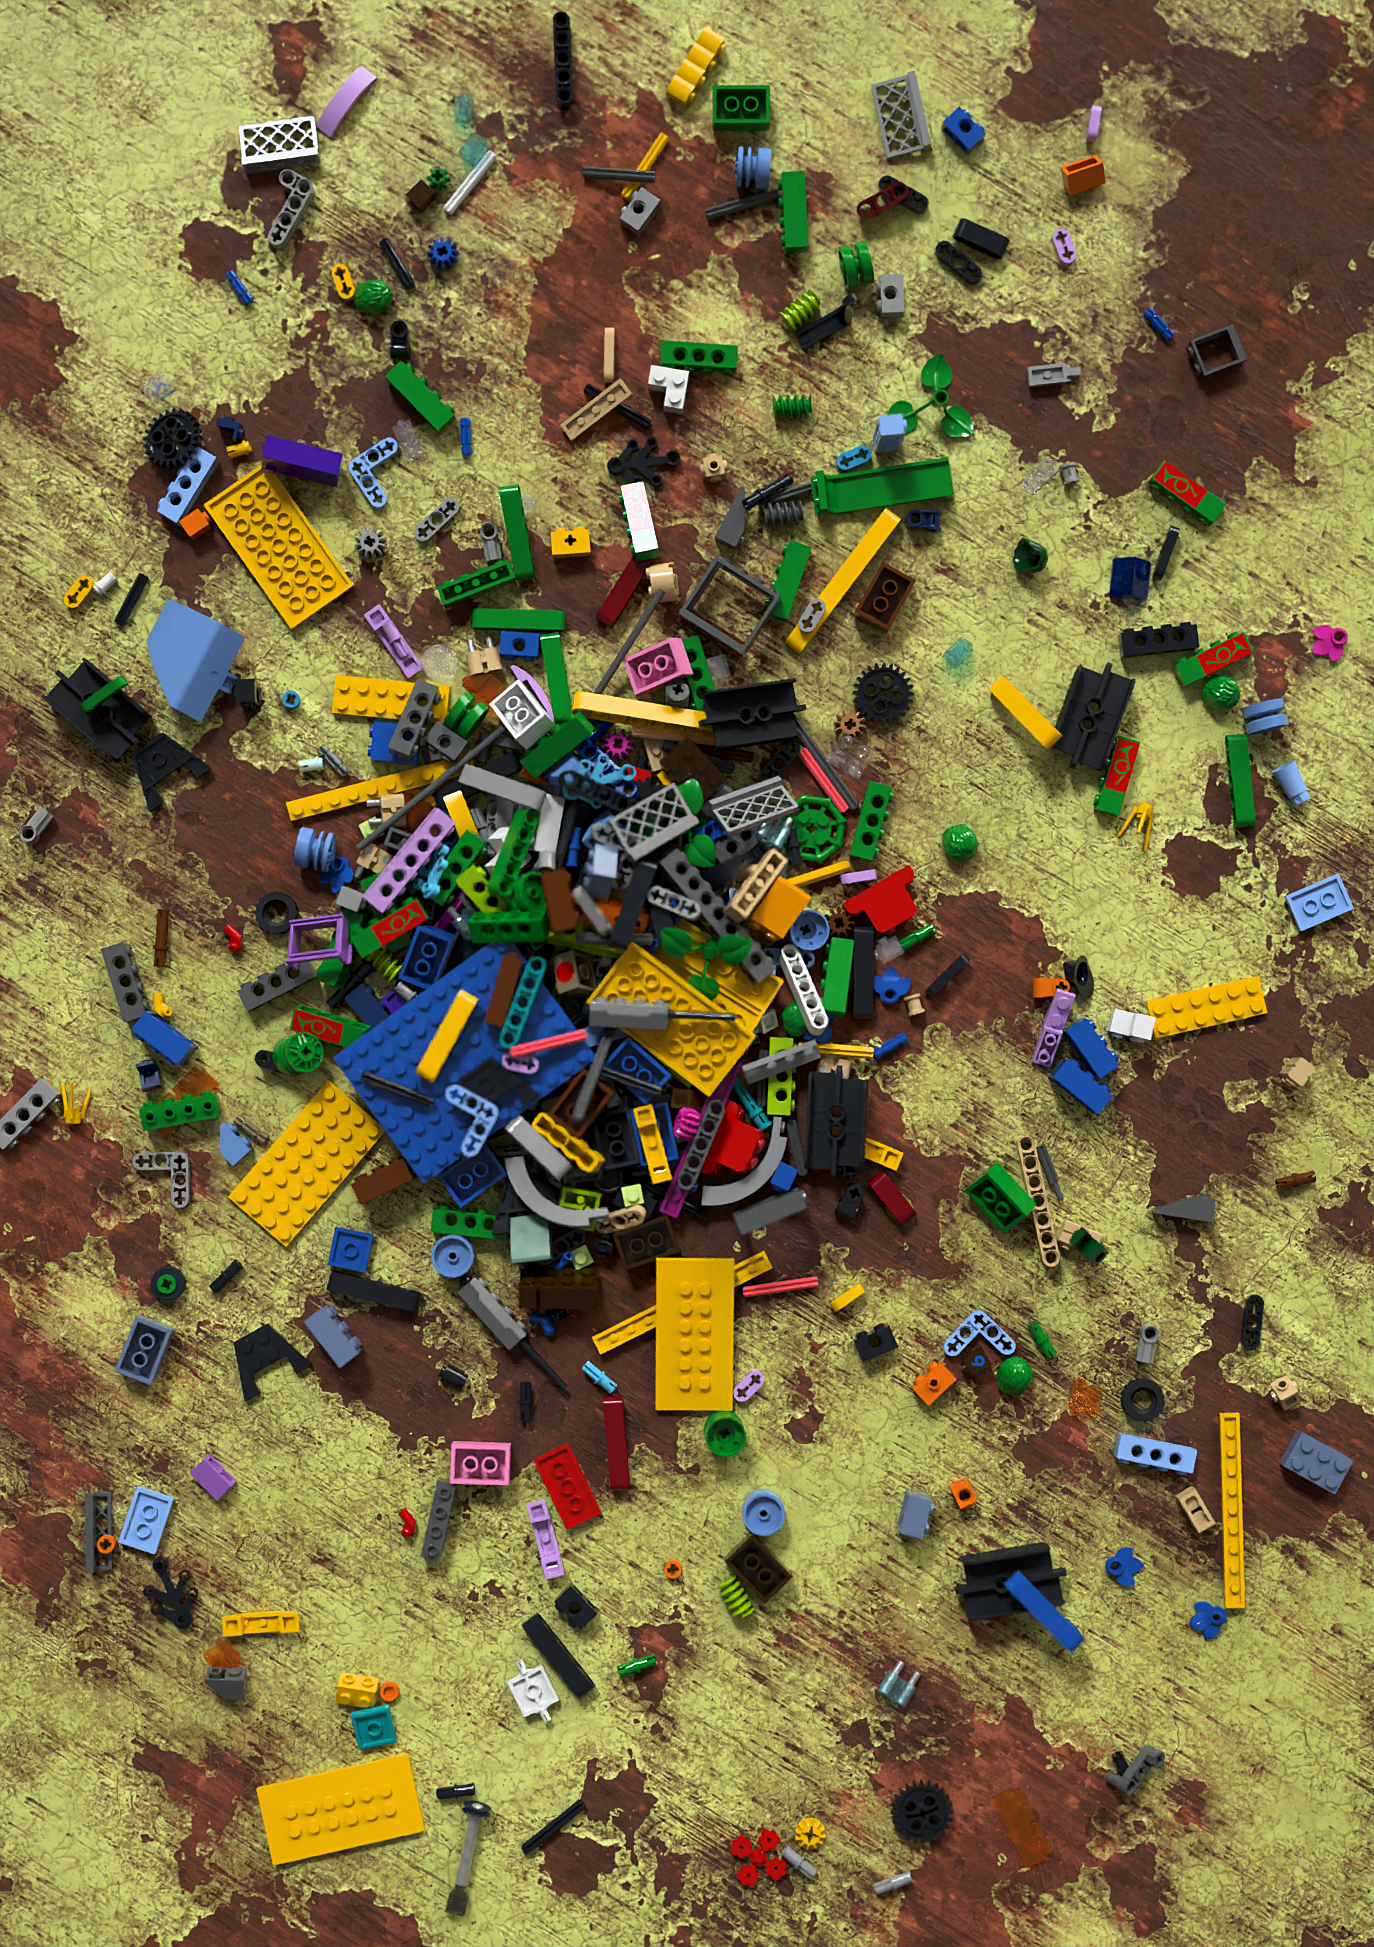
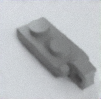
[1027,363,1081,388]

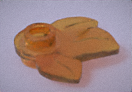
[404,788,436,824]
[1068,1377,1102,1415]
[203,1638,241,1668]

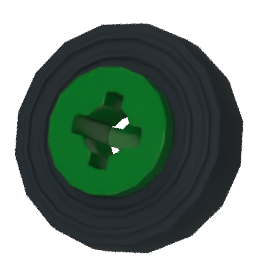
[150,1266,186,1301]

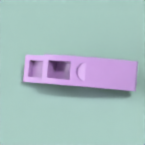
[1032,988,1075,1067]

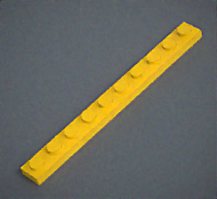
[286,755,475,822]
[592,1250,773,1355]
[1219,1412,1245,1608]

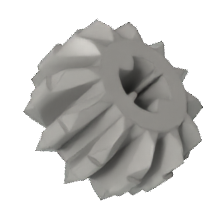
[354,527,387,560]

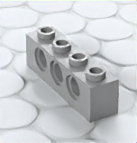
[0,1078,62,1150]

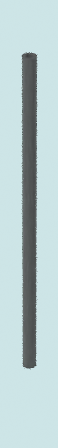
[593,588,666,695]
[356,724,508,851]

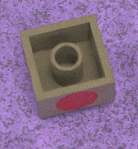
[552,950,597,999]

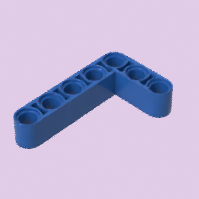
[572,718,640,801]
[1004,1570,1085,1653]

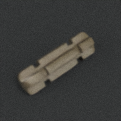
[234,1115,268,1144]

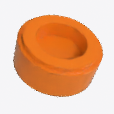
[380,1681,400,1702]

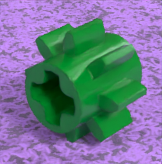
[426,166,451,192]

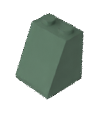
[510,1212,555,1264]

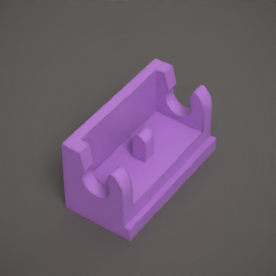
[190,1454,237,1500]

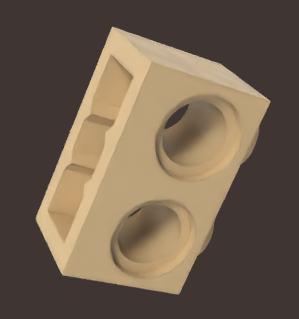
[1175,1486,1215,1533]

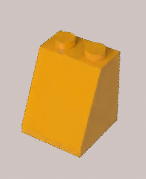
[744,876,811,941]

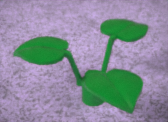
[887,353,973,438]
[630,779,716,867]
[661,928,752,1001]

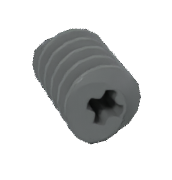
[763,501,803,528]
[664,680,690,709]

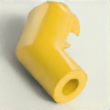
[153,993,172,1018]

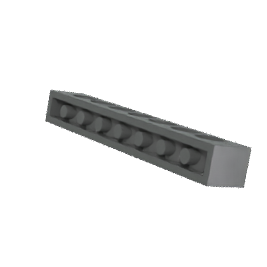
[657,849,776,986]

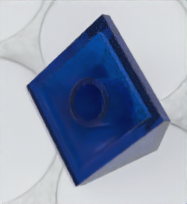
[1109,557,1151,601]

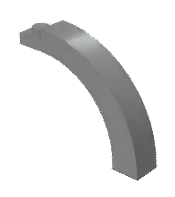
[701,1116,787,1206]
[504,1156,610,1229]

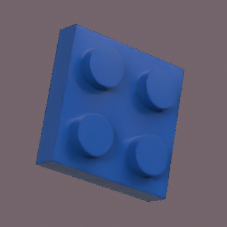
[327,1226,374,1272]

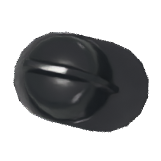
[1063,955,1094,999]

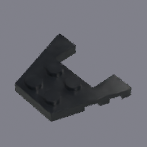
[131,732,212,812]
[459,1056,540,1136]
[492,1172,568,1236]
[234,1323,312,1402]

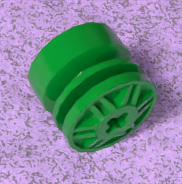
[273,1032,324,1076]
[704,1411,746,1457]

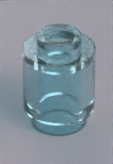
[453,94,474,124]

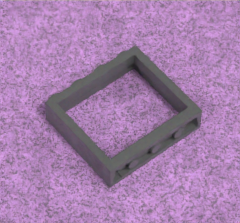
[678,556,782,658]
[733,1186,808,1235]

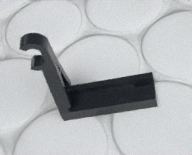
[795,293,858,351]
[692,844,769,888]

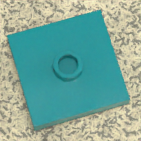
[351,1704,397,1750]

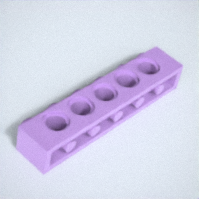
[362,808,455,913]

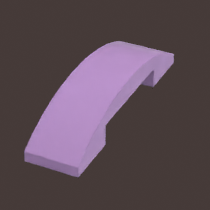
[316,66,377,138]
[364,604,424,678]
[510,665,555,730]
[526,1499,565,1580]

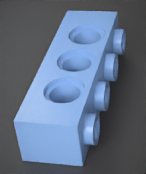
[873,414,907,453]
[157,447,219,526]
[1114,1433,1197,1475]

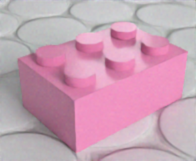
[623,638,693,695]
[450,1441,511,1485]

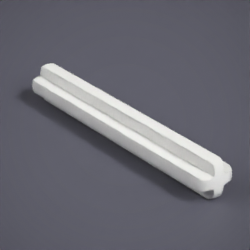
[444,151,497,215]

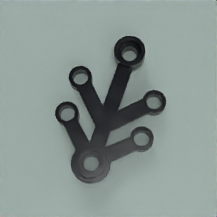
[607,437,681,487]
[143,1556,199,1629]

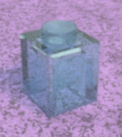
[459,133,489,168]
[943,637,974,669]

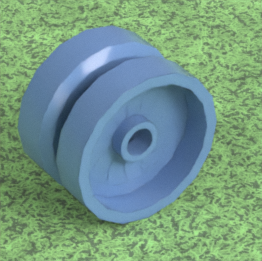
[1241,698,1289,735]
[431,1234,476,1278]
[742,1489,785,1536]

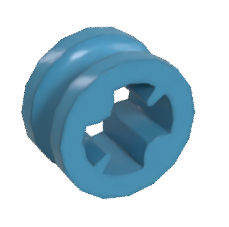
[282,691,301,709]

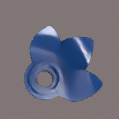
[320,857,354,894]
[873,966,911,1005]
[1105,1547,1144,1586]
[1189,1601,1227,1639]

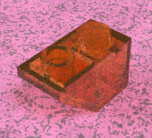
[462,674,507,705]
[671,1088,707,1111]

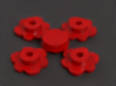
[730,1829,787,1886]

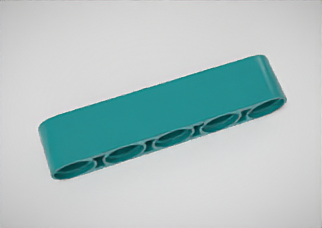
[500,957,547,1048]

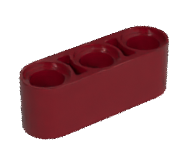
[856,182,909,219]
[867,1170,917,1226]

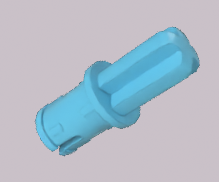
[582,1362,617,1394]

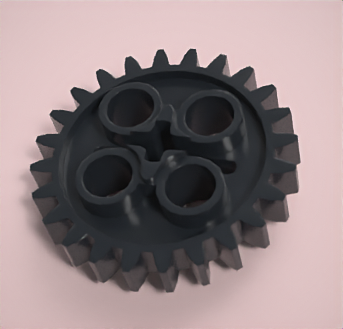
[143,408,203,469]
[852,662,914,725]
[890,1779,954,1845]

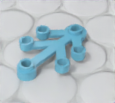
[563,753,636,808]
[412,843,449,899]

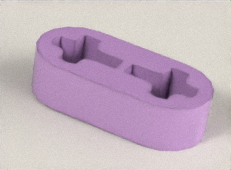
[1085,105,1102,143]
[1051,228,1076,266]
[840,869,877,885]
[502,1052,539,1073]
[733,1370,764,1402]

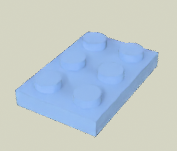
[1284,873,1354,932]
[118,1486,175,1554]

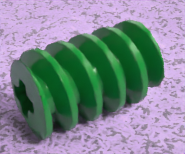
[772,394,812,420]

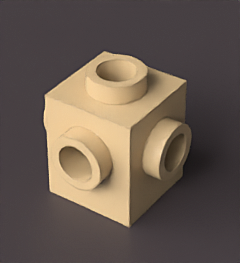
[700,453,728,483]
[1270,1375,1301,1411]

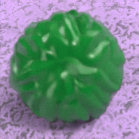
[354,280,393,314]
[1202,675,1241,710]
[942,824,979,862]
[782,1002,813,1037]
[996,1356,1033,1396]

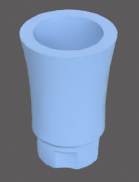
[1271,760,1310,806]

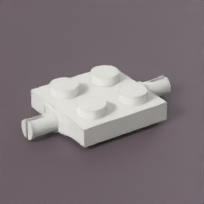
[507,1659,559,1723]

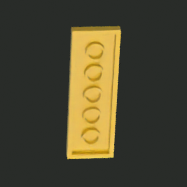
[332,675,450,724]
[1145,976,1267,1039]

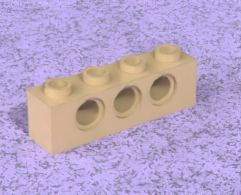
[723,848,788,923]

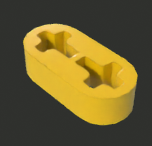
[332,264,356,301]
[64,576,95,609]
[830,1283,865,1312]

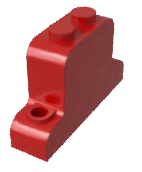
[842,865,916,935]
[700,1099,765,1176]

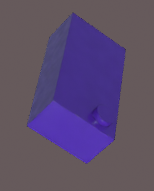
[262,435,343,488]

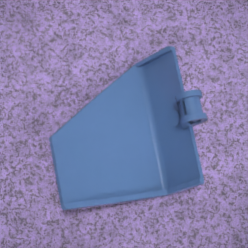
[146,599,245,722]

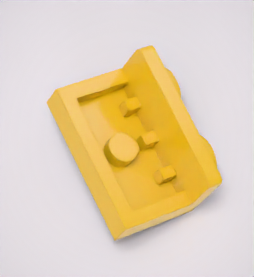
[335,1673,379,1709]

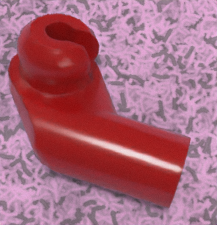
[223,924,242,953]
[398,1508,416,1538]

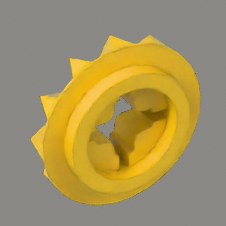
[795,1818,826,1850]

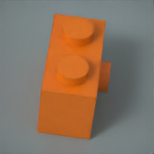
[1061,155,1106,195]
[911,1361,957,1406]

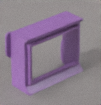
[285,914,353,970]

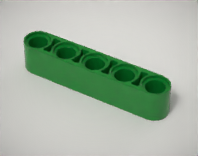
[499,484,536,580]
[472,608,566,632]
[540,631,572,725]
[1225,733,1256,828]
[487,809,539,897]

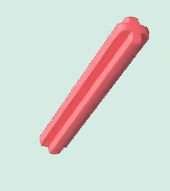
[798,748,849,814]
[510,1030,587,1058]
[743,1276,819,1297]

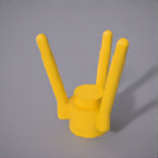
[1117,802,1154,852]
[61,1081,92,1124]

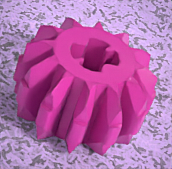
[602,728,634,761]
[673,1107,701,1141]

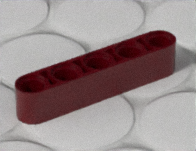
[595,548,660,629]
[603,1395,631,1492]

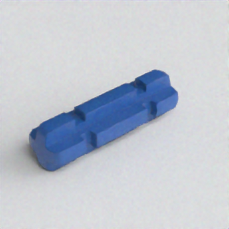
[225,270,254,305]
[1143,307,1174,341]
[460,418,472,456]
[873,1033,908,1059]

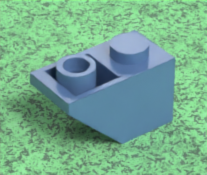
[220,1122,253,1166]

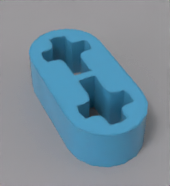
[836,445,871,472]

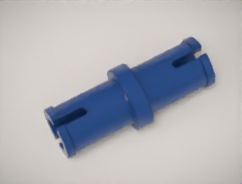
[565,827,582,867]

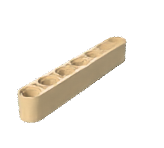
[1016,1136,1060,1267]

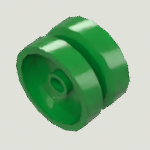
[838,241,874,289]
[443,691,490,740]
[503,871,547,912]

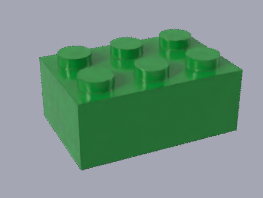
[712,85,770,131]
[964,1162,1036,1233]

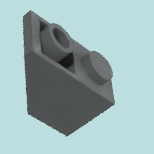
[204,1667,247,1700]

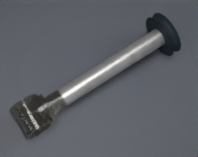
[445,1801,491,1917]

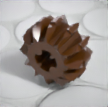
[824,907,855,938]

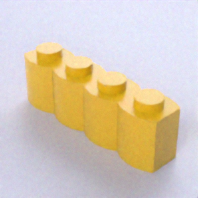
[666,27,726,107]
[532,1113,605,1172]

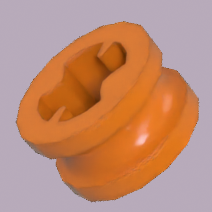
[97,1534,116,1553]
[664,1559,682,1579]

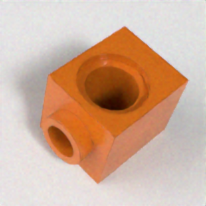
[179,509,212,540]
[949,1477,978,1510]

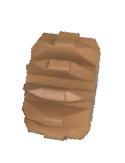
[833,709,866,742]

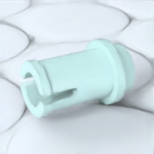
[299,756,325,773]

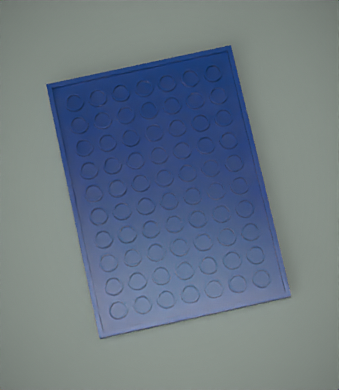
[333,942,595,1184]

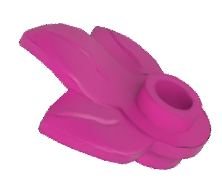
[1313,625,1348,661]

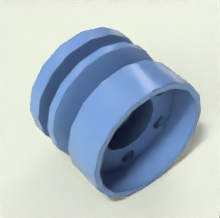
[734,146,771,190]
[294,827,336,872]
[784,909,830,950]

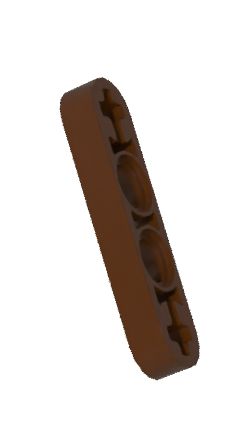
[681,609,744,658]

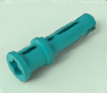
[732,1077,773,1131]

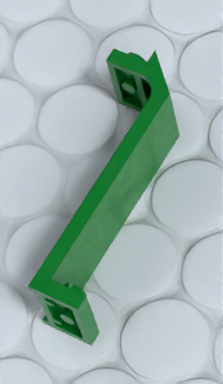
[810,457,955,515]

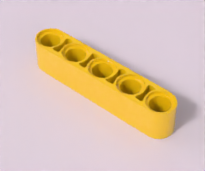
[989,675,1062,750]
[415,990,479,1083]

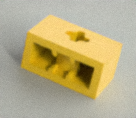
[551,527,591,559]

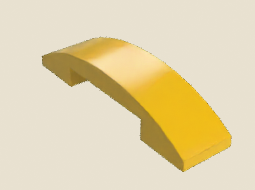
[443,790,486,866]
[633,1104,672,1184]
[831,1126,904,1171]
[222,1611,300,1637]

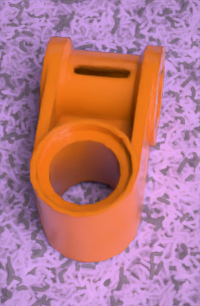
[1032,978,1070,997]

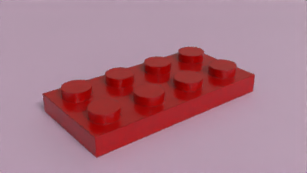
[533,1442,602,1530]

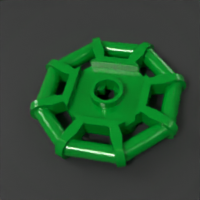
[779,794,847,864]

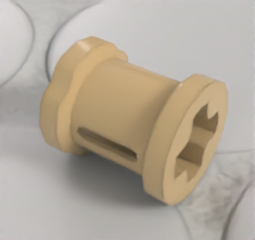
[904,993,925,1016]

